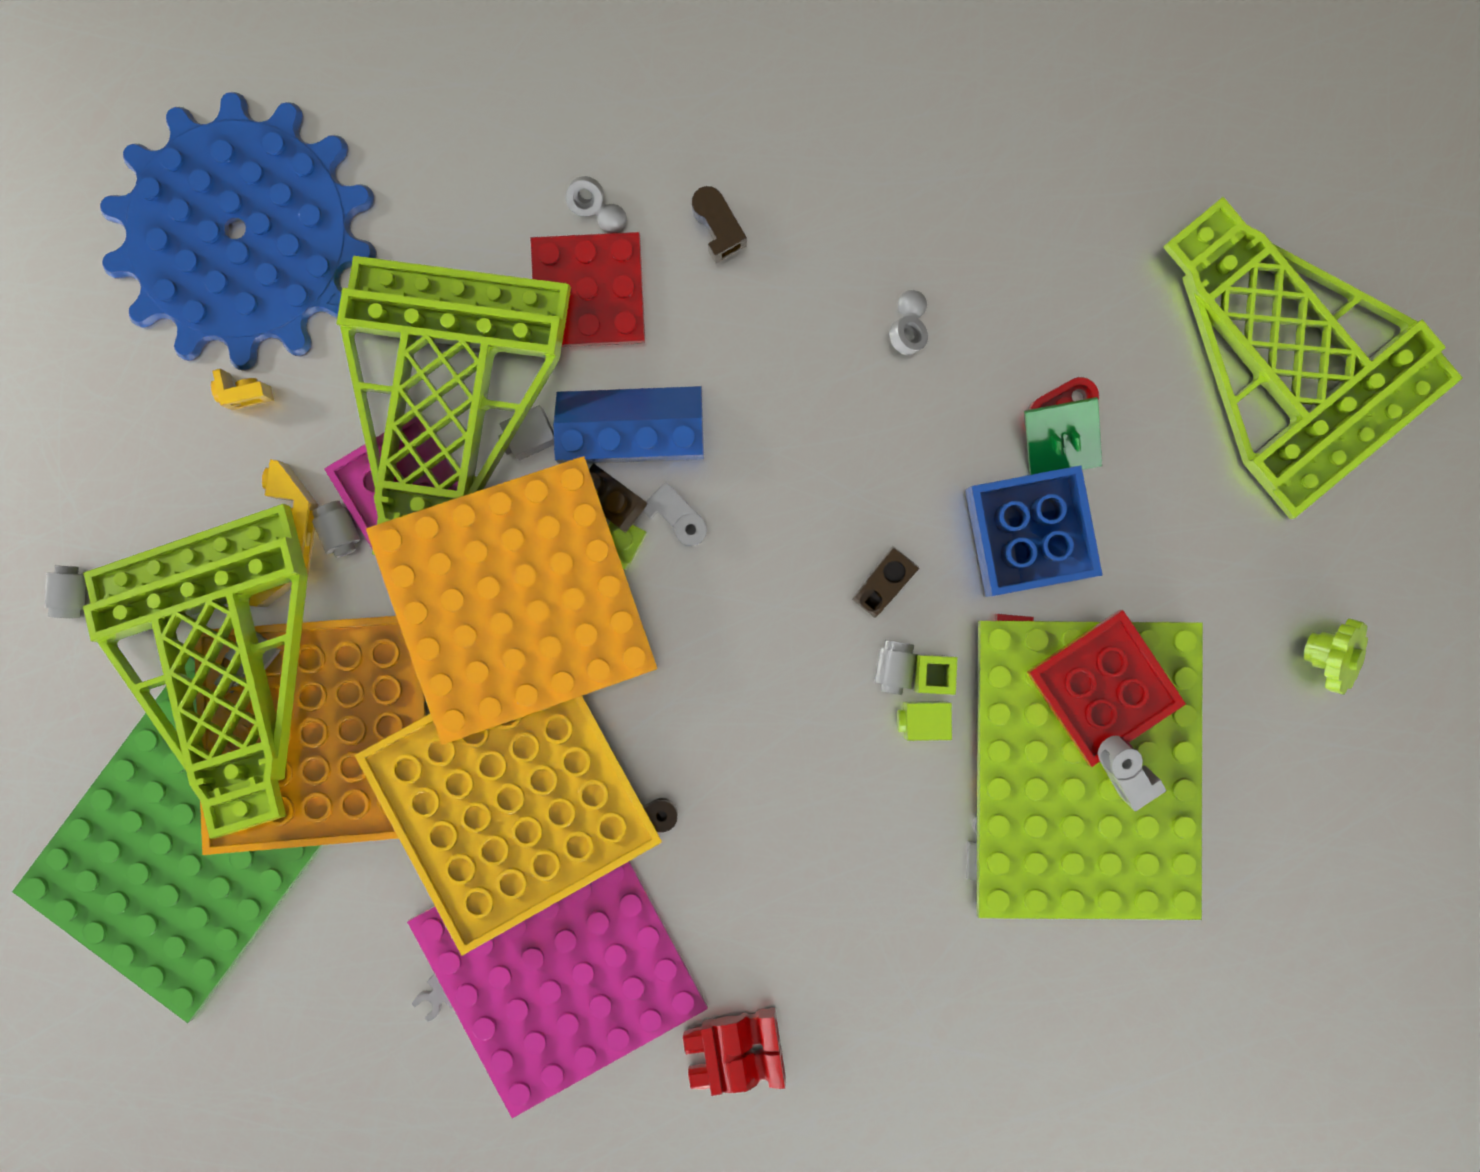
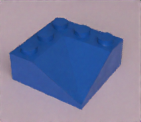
[965,465,1103,597]

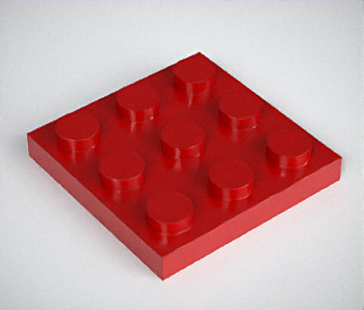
[530,232,645,347]
[1027,610,1186,767]

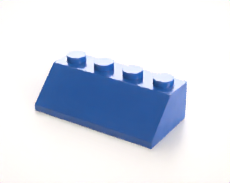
[553,386,704,464]

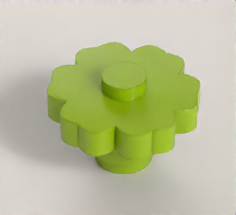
[1304,618,1368,695]

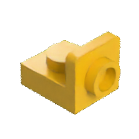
[211,369,274,410]

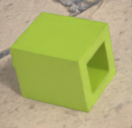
[913,654,958,695]
[897,701,952,741]

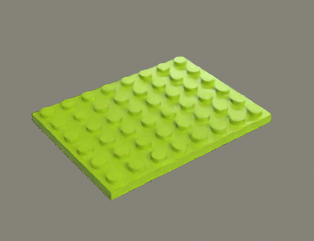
[977,621,1203,920]

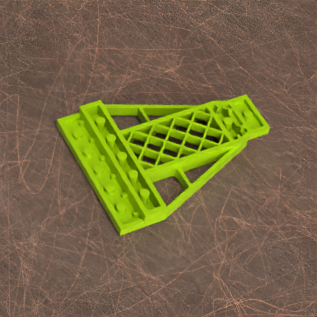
[1163,197,1463,519]
[336,256,571,555]
[83,504,308,839]

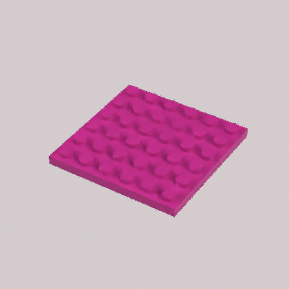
[407,861,708,1118]

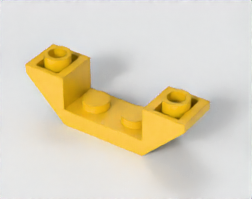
[249,459,319,607]

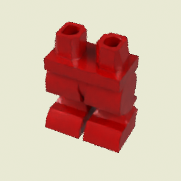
[683,1007,786,1096]

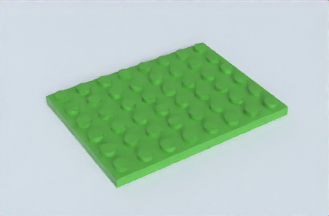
[12,656,322,1023]

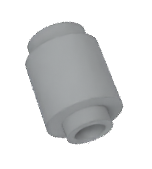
[312,501,360,558]
[45,565,86,618]
[874,640,917,695]

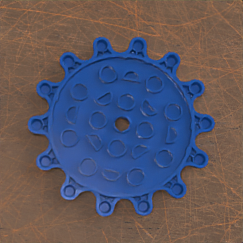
[100,92,377,371]

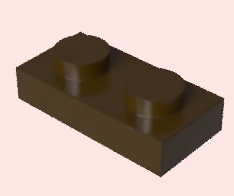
[589,463,648,533]

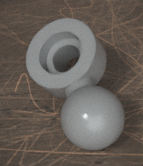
[566,176,627,233]
[889,290,928,355]

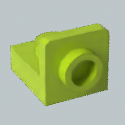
[608,521,647,571]

